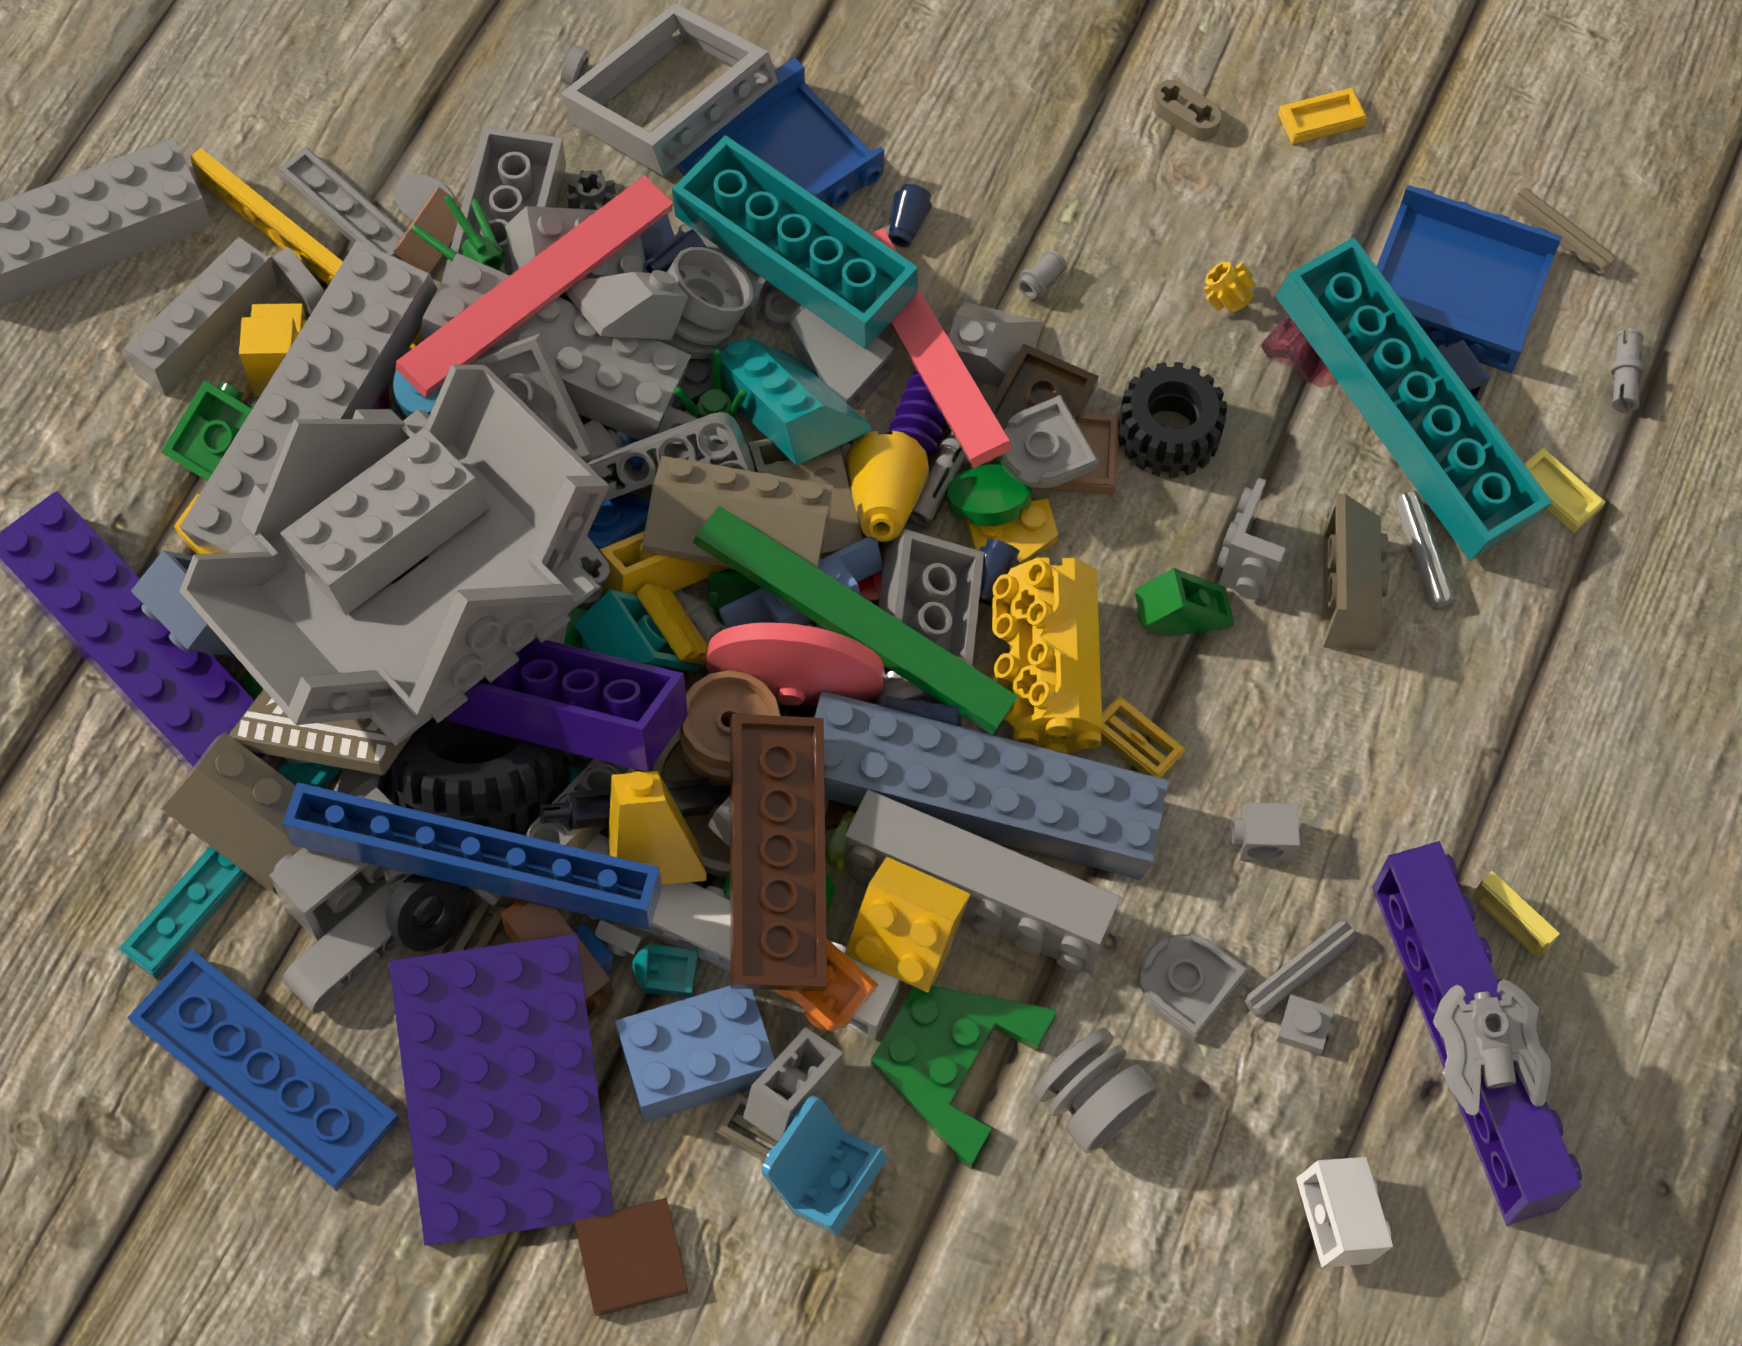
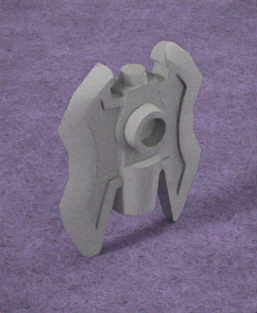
[1433,980,1551,1116]

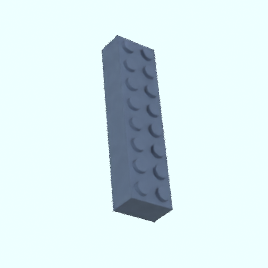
[813,691,1168,880]

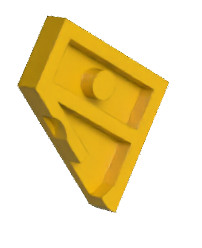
[965,498,1059,565]

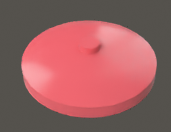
[706,623,885,710]

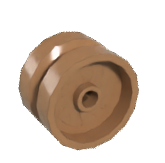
[679,670,780,785]

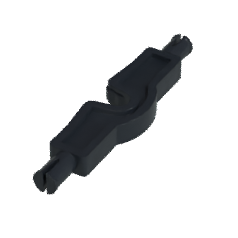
[538,778,730,829]

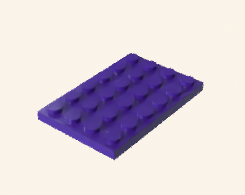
[389,934,614,1246]

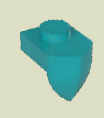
[631,942,699,998]

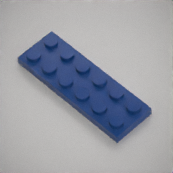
[127,949,400,1192]

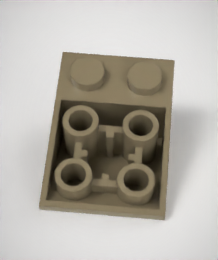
[749,438,863,558]

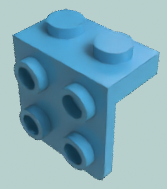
[762,1095,888,1236]

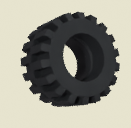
[1118,362,1227,478]

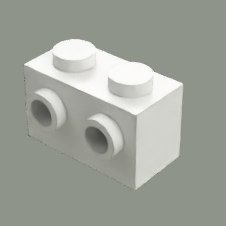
[1296,1157,1393,1268]

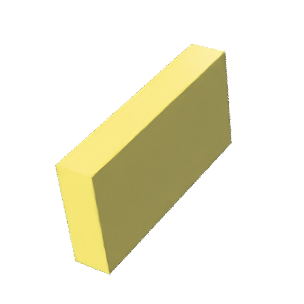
[1524,448,1605,533]
[1472,871,1560,959]

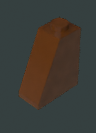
[501,899,614,1018]

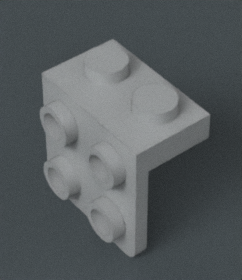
[1216,477,1286,602]

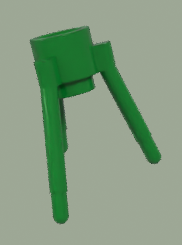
[412,195,505,270]
[674,348,747,429]

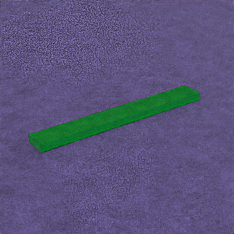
[693,506,1018,735]

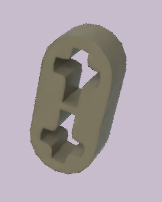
[1152,80,1222,140]

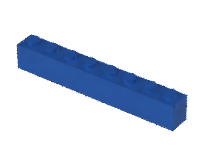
[282,782,662,930]

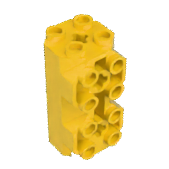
[992,557,1102,754]

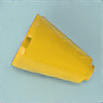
[844,431,929,542]

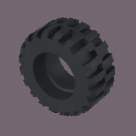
[390,718,566,835]

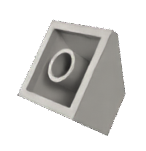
[565,270,688,340]
[948,302,1044,387]

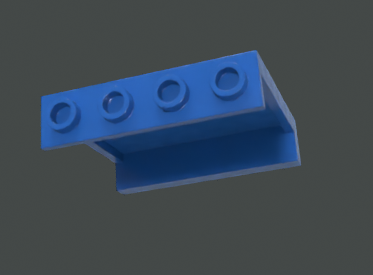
[675,57,884,208]
[1376,185,1562,374]

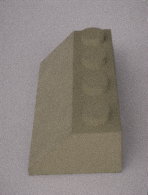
[642,456,834,568]

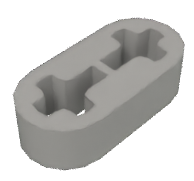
[270,247,325,315]

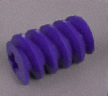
[886,371,947,455]

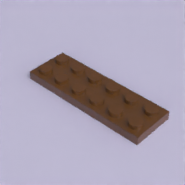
[730,714,827,991]

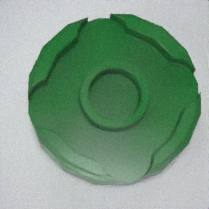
[947,464,1032,526]

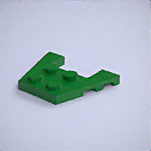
[871,986,1057,1169]

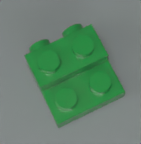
[161,380,257,481]

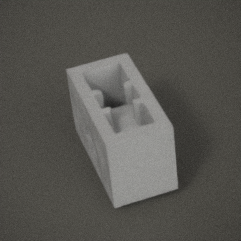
[743,1027,843,1142]

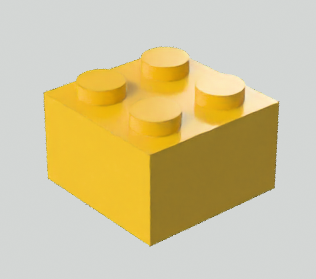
[845,857,970,992]

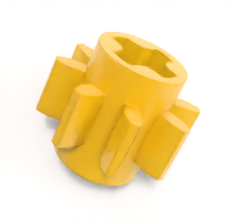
[1204,262,1256,312]

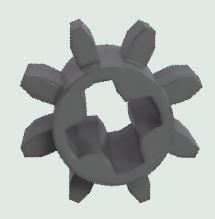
[567,170,616,210]

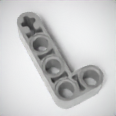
[587,412,756,502]

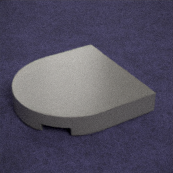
[999,395,1099,488]
[1139,934,1249,1042]

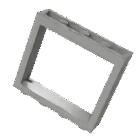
[560,3,778,176]

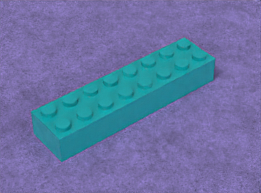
[1275,237,1552,561]

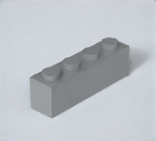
[124,237,278,396]

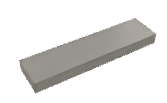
[276,146,405,260]

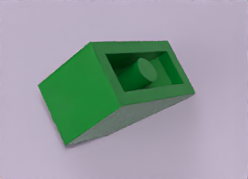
[1134,568,1235,637]

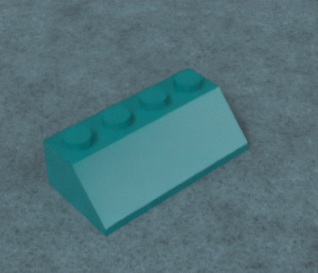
[720,338,871,466]

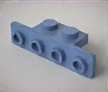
[719,537,883,628]

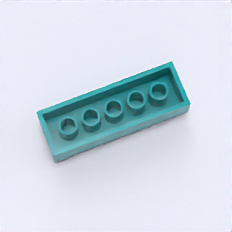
[672,135,918,350]

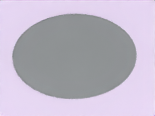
[394,174,454,221]

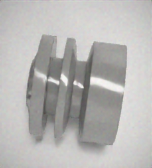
[658,247,753,359]
[1033,1028,1159,1153]

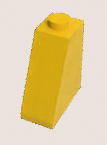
[608,771,707,885]

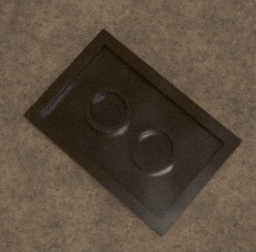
[989,344,1099,462]

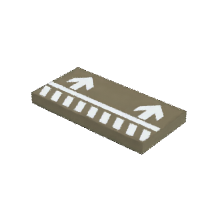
[229,689,414,776]

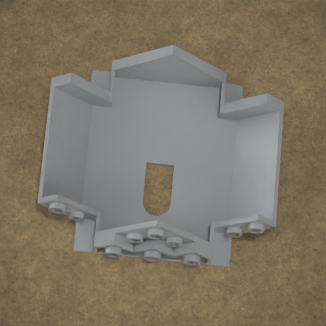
[179,364,609,746]

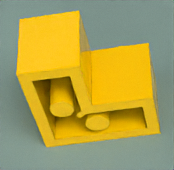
[239,303,307,397]

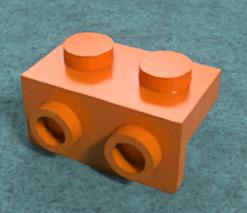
[775,939,879,1031]

